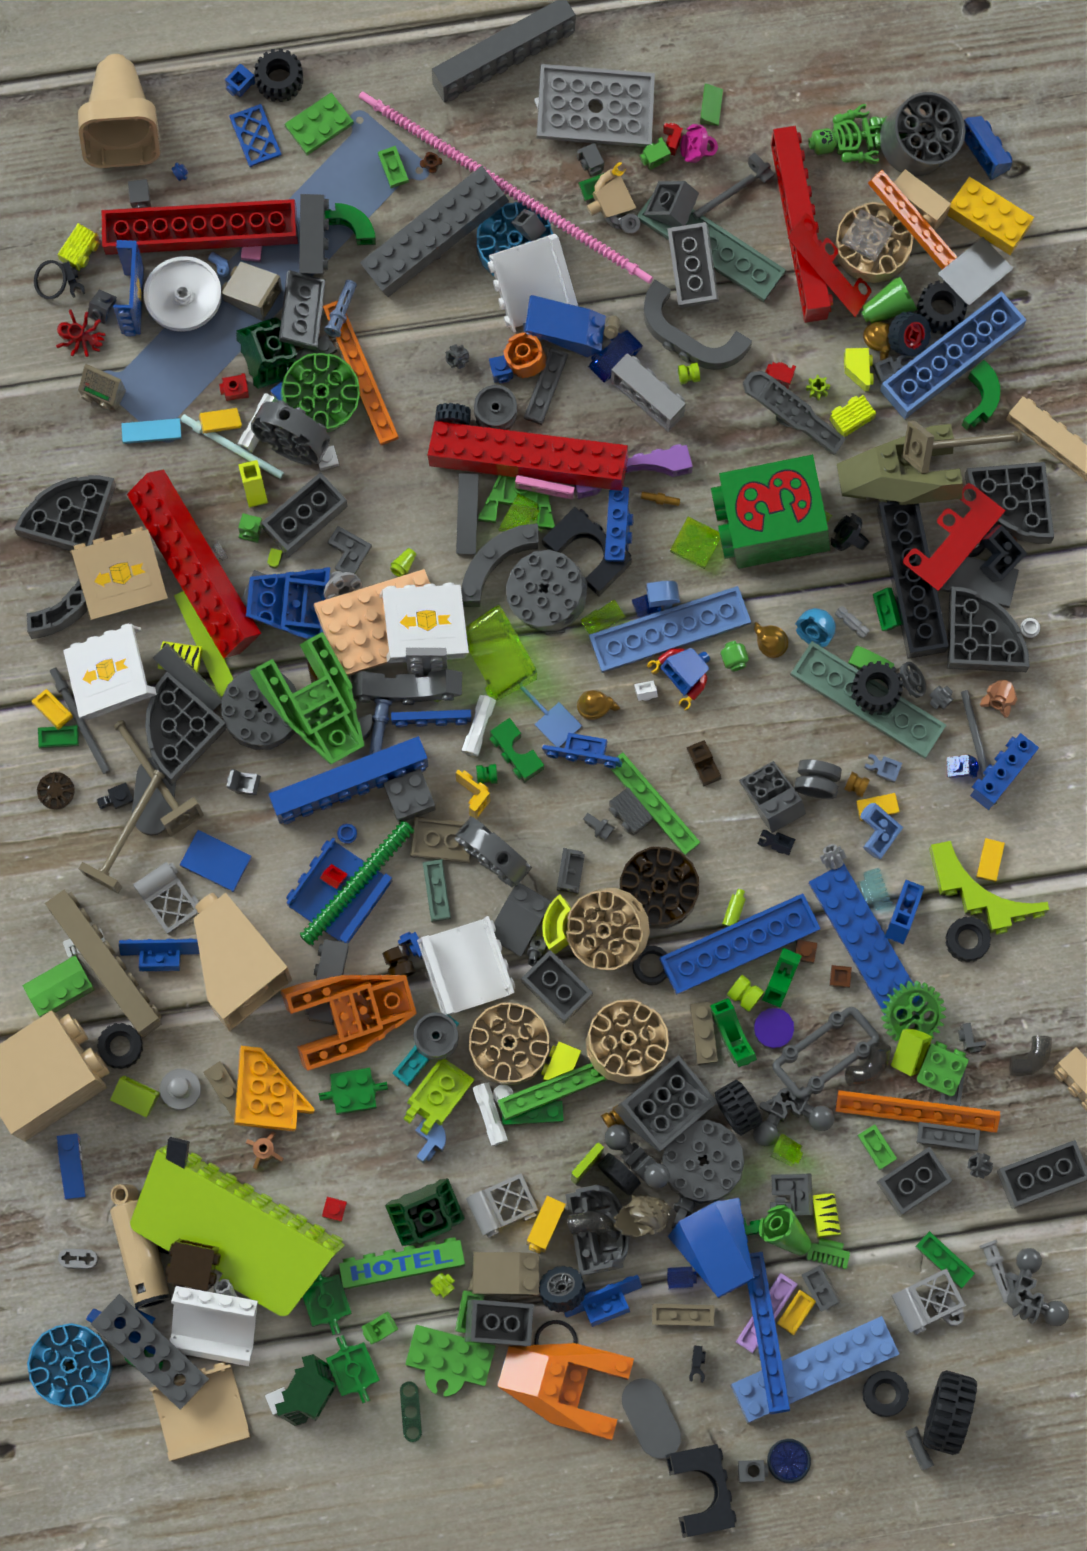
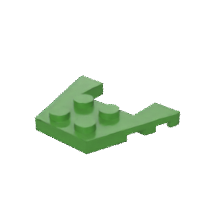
[478,475,555,530]

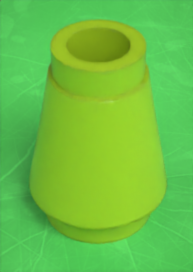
[390,548,417,577]

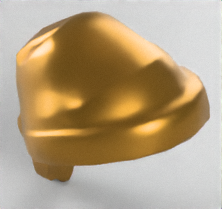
[863,322,891,361]
[754,622,789,658]
[577,690,620,720]

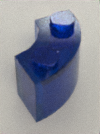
[588,330,643,383]

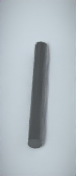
[692,174,756,219]

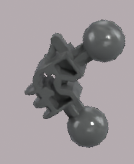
[753,1082,834,1147]
[604,1125,670,1189]
[1005,1248,1069,1327]

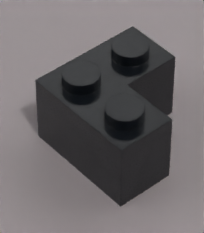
[980,525,1028,582]

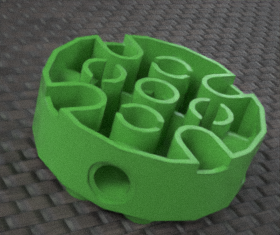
[280,353,360,432]

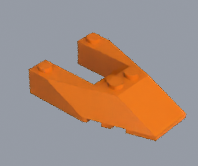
[281,975,417,1071]
[498,1343,634,1441]

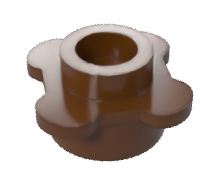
[420,152,443,174]

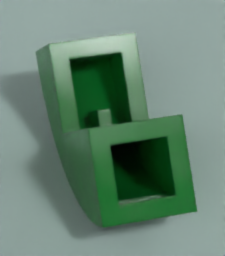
[762,948,802,1008]

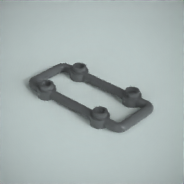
[772,1007,880,1099]

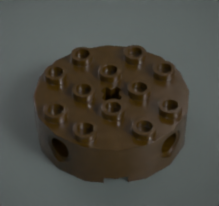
[619,847,699,929]

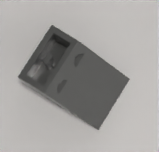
[739,761,806,833]

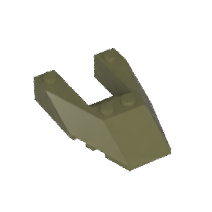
[837,424,963,505]

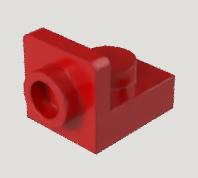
[663,123,683,156]

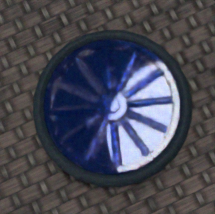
[767,1439,811,1483]

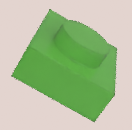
[361,1312,398,1344]

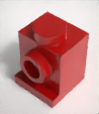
[765,362,796,389]
[219,373,249,401]

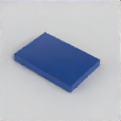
[180,830,252,892]

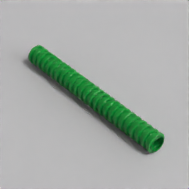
[300,820,414,946]

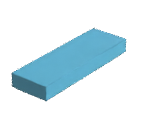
[121,418,182,444]

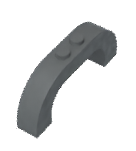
[644,280,752,370]

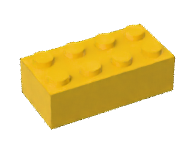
[947,176,1034,256]

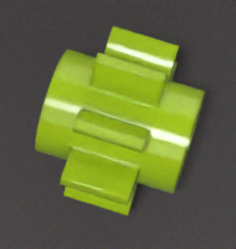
[806,375,830,401]
[430,1272,455,1298]

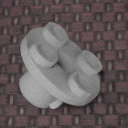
[324,571,363,600]
[160,1069,201,1110]

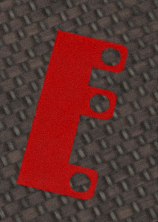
[788,213,872,317]
[903,483,1006,591]

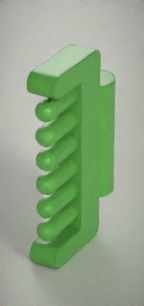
[807,1238,850,1269]

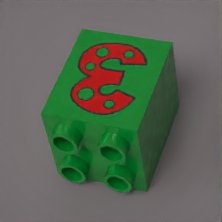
[711,454,830,569]

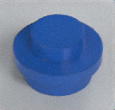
[171,162,188,181]
[337,824,357,844]

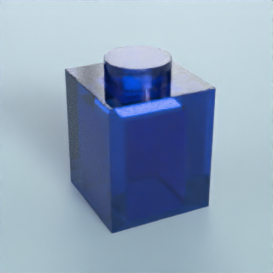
[667,1266,697,1290]

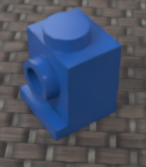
[225,64,256,97]

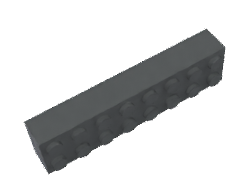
[432,0,576,102]
[360,166,509,297]

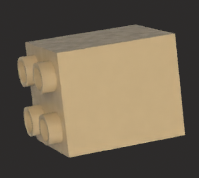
[0,1010,110,1142]

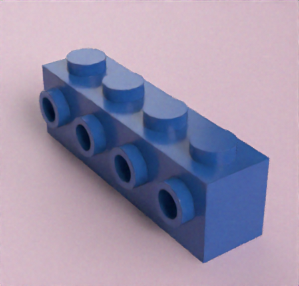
[970,733,1039,810]

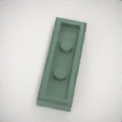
[423,859,451,922]

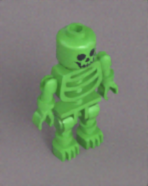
[808,104,907,164]

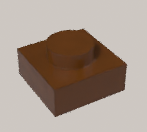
[795,940,817,964]
[829,965,852,988]

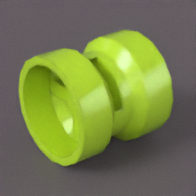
[678,363,700,385]

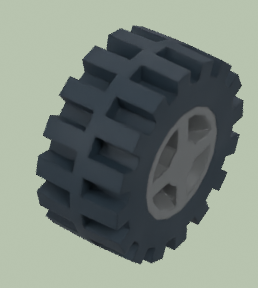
[435,403,471,425]

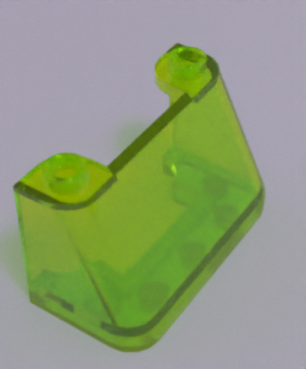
[465,605,537,701]

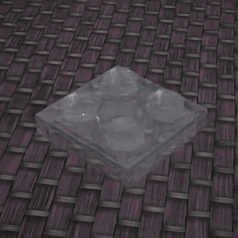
[841,209,895,262]

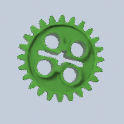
[881,981,946,1041]

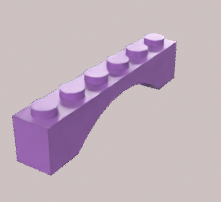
[574,444,693,499]

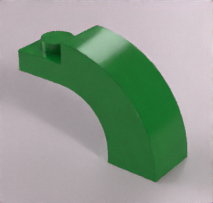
[325,203,376,246]

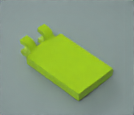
[403,1059,475,1135]

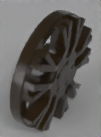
[37,772,75,810]

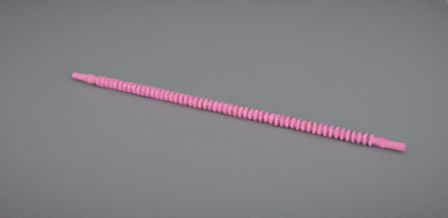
[359,91,653,284]

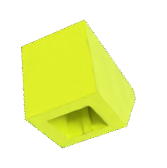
[844,348,874,391]
[238,460,268,508]
[541,1042,581,1082]

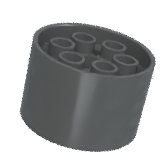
[880,92,965,176]

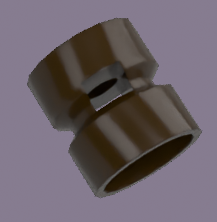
[382,945,416,977]

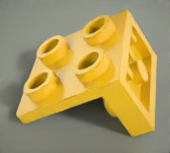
[456,770,490,819]

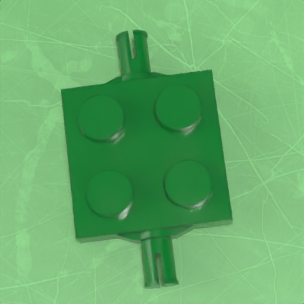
[319,1068,388,1115]
[303,1273,352,1335]
[326,1335,380,1404]

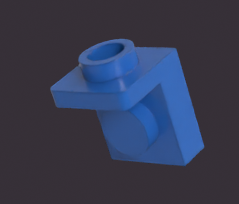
[489,355,513,383]
[398,932,423,960]

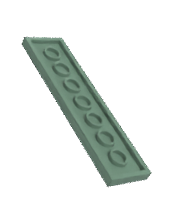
[637,194,786,302]
[790,641,946,759]

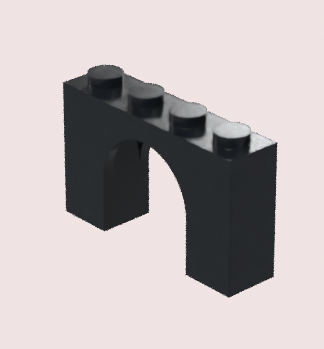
[542,507,632,597]
[665,1444,737,1538]

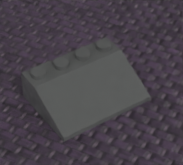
[614,1055,717,1152]

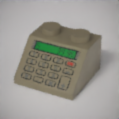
[78,364,126,411]

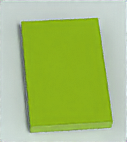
[571,1143,604,1185]

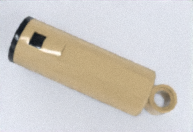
[110,1184,171,1309]

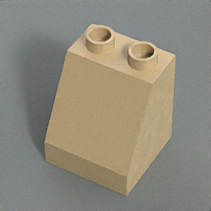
[194,893,292,1032]

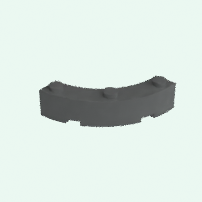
[461,523,538,607]
[27,579,88,639]
[351,669,462,705]

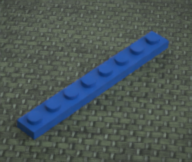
[747,1251,790,1415]

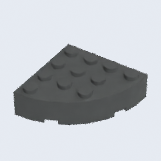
[964,462,1054,544]
[14,475,116,551]
[947,586,1030,673]
[145,672,226,786]

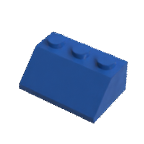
[964,116,1013,180]

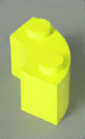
[542,894,571,954]

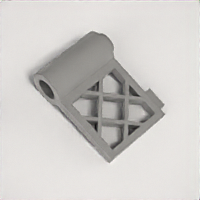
[133,862,199,934]
[466,1173,538,1238]
[891,1268,965,1335]

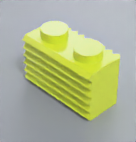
[57,223,100,271]
[830,395,876,437]

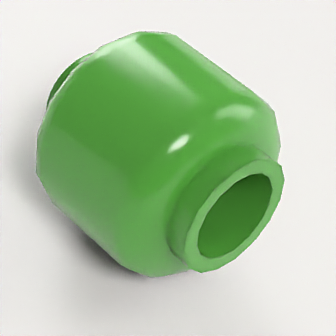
[720,641,749,672]

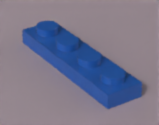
[391,710,471,727]

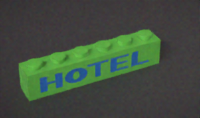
[339,1237,465,1290]

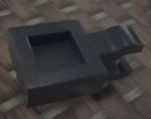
[62,261,85,298]
[97,782,133,810]
[757,830,796,855]
[689,1345,706,1383]

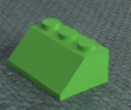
[22,955,95,1017]

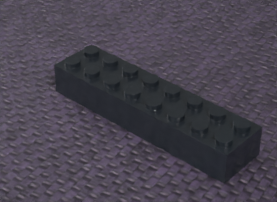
[877,501,949,659]

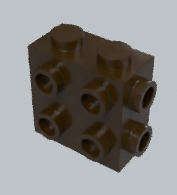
[165,1238,221,1291]

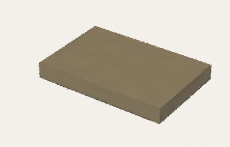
[410,817,471,863]

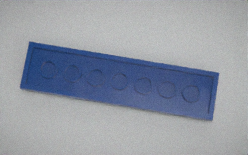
[808,863,919,1016]
[659,893,821,995]

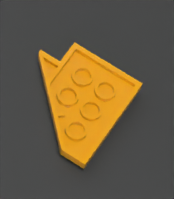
[234,1046,315,1132]

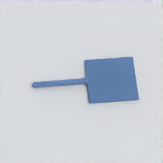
[520,686,582,747]

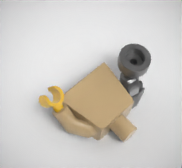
[587,162,640,233]

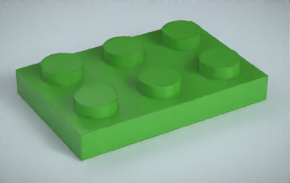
[285,92,354,155]

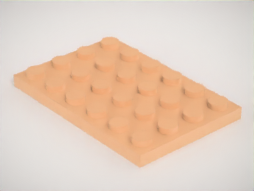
[314,569,430,676]

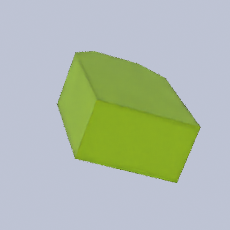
[267,548,283,568]

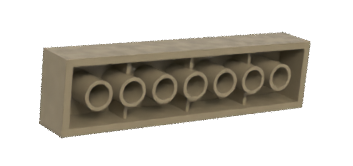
[45,889,162,1039]

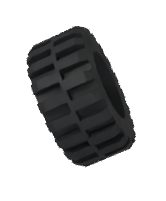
[923,1370,977,1455]

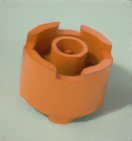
[504,332,546,379]

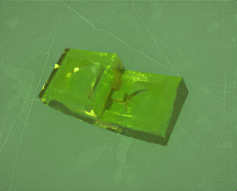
[580,599,626,635]

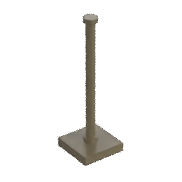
[902,420,1023,473]
[114,720,204,837]
[78,770,165,894]

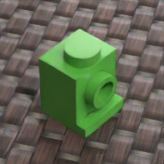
[639,137,671,170]
[238,513,262,543]

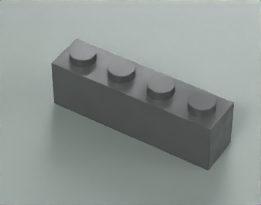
[305,939,349,1025]

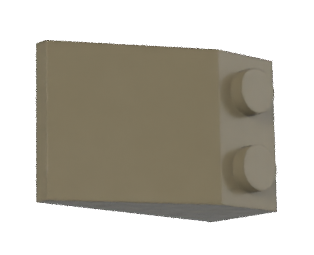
[472,1252,539,1296]

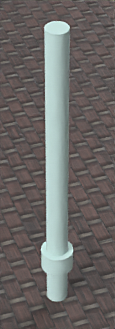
[180,414,284,479]

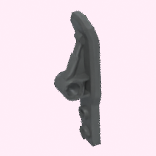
[743,371,846,455]

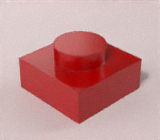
[320,864,348,889]
[322,1197,347,1222]

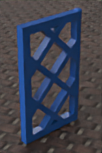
[229,104,282,167]

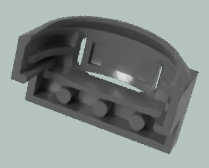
[565,1185,630,1276]

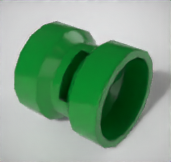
[476,764,498,784]

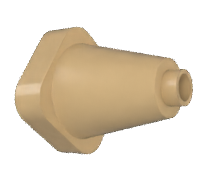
[78,54,160,168]

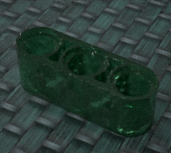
[400,1381,422,1443]

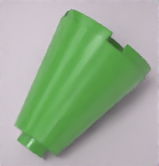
[861,276,917,324]
[759,1205,811,1256]

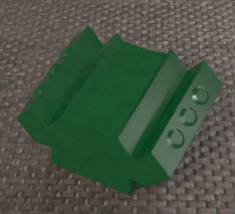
[236,317,297,389]
[385,1178,465,1246]
[275,1354,336,1426]

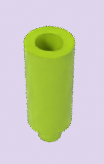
[722,889,746,927]

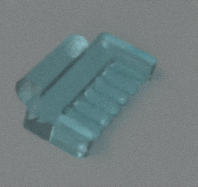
[859,868,892,910]

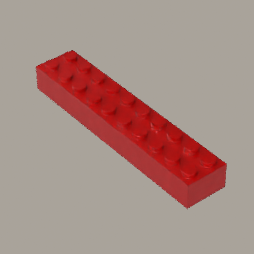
[770,126,833,323]
[101,199,298,255]
[427,421,629,491]
[127,469,261,659]

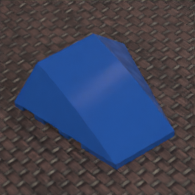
[246,567,330,640]
[668,1198,755,1298]

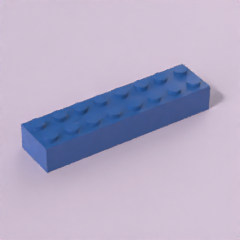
[269,736,428,824]

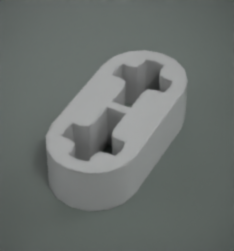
[58,1249,98,1269]
[930,1291,964,1326]

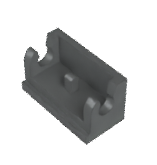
[557,848,585,894]
[802,1265,841,1312]

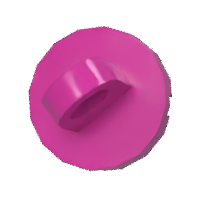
[680,124,718,163]

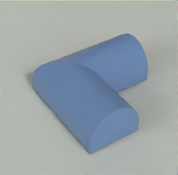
[860,803,903,859]

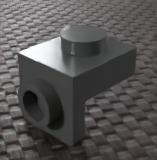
[88,289,117,324]
[227,769,261,795]
[958,1023,986,1053]

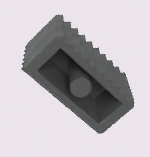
[609,787,653,835]

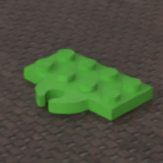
[405,1325,496,1397]

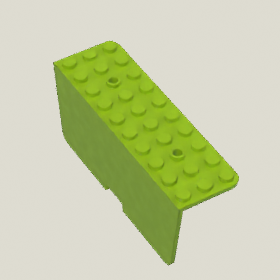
[130,1145,345,1316]

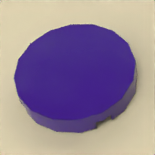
[754,1008,794,1049]

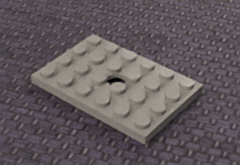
[536,64,655,147]

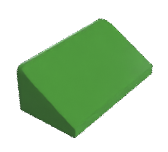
[700,84,723,126]

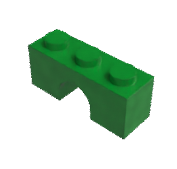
[489,718,544,783]

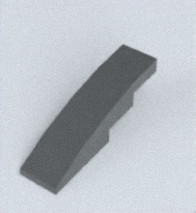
[456,473,479,554]

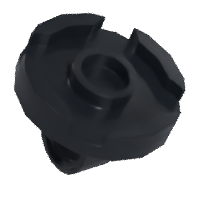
[830,513,870,551]

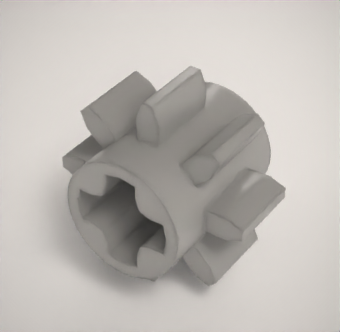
[820,844,847,869]

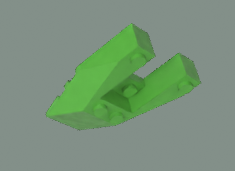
[250,632,364,765]

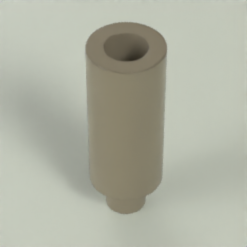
[604,316,621,339]

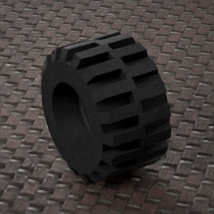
[254,48,304,102]
[917,280,967,334]
[851,661,903,715]
[715,1080,762,1136]

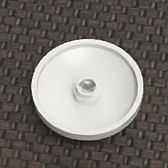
[144,256,222,331]

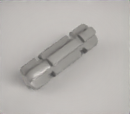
[835,606,870,638]

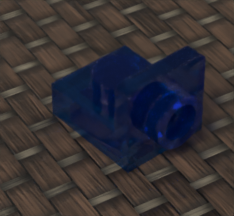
[631,594,661,619]

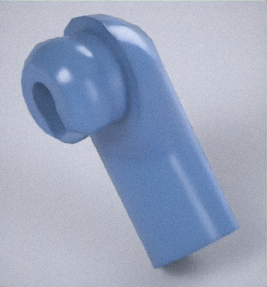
[208,252,230,277]

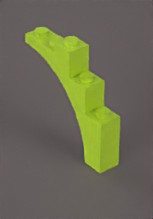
[929,841,1049,935]

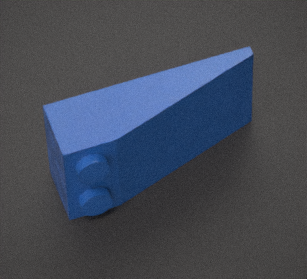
[525,295,606,358]

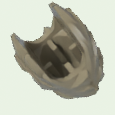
[614,1194,671,1237]

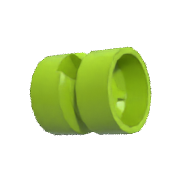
[727,975,765,1012]

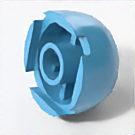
[795,608,836,647]

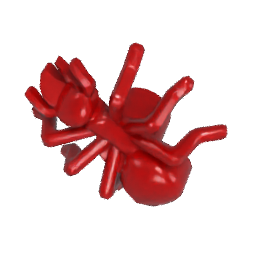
[56,309,106,357]

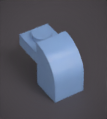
[646,581,681,610]
[415,1118,446,1163]

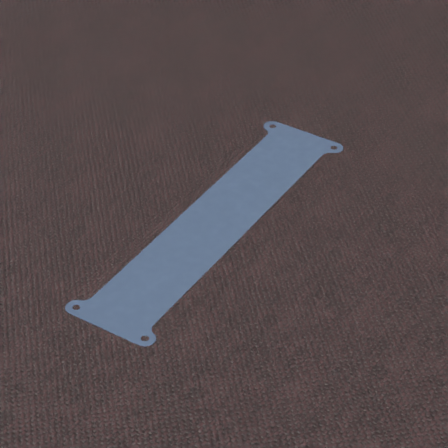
[104,110,430,443]

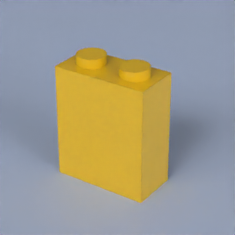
[526,1196,566,1254]

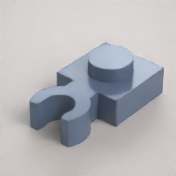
[864,754,902,783]

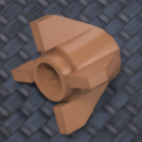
[980,680,1017,718]
[246,1131,284,1170]

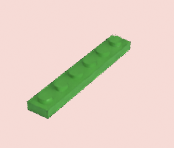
[609,752,700,856]
[497,1063,608,1121]

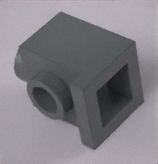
[577,143,604,176]

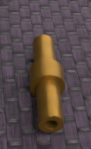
[641,491,680,506]

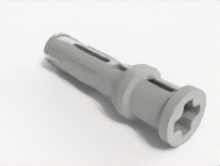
[980,1239,1010,1303]

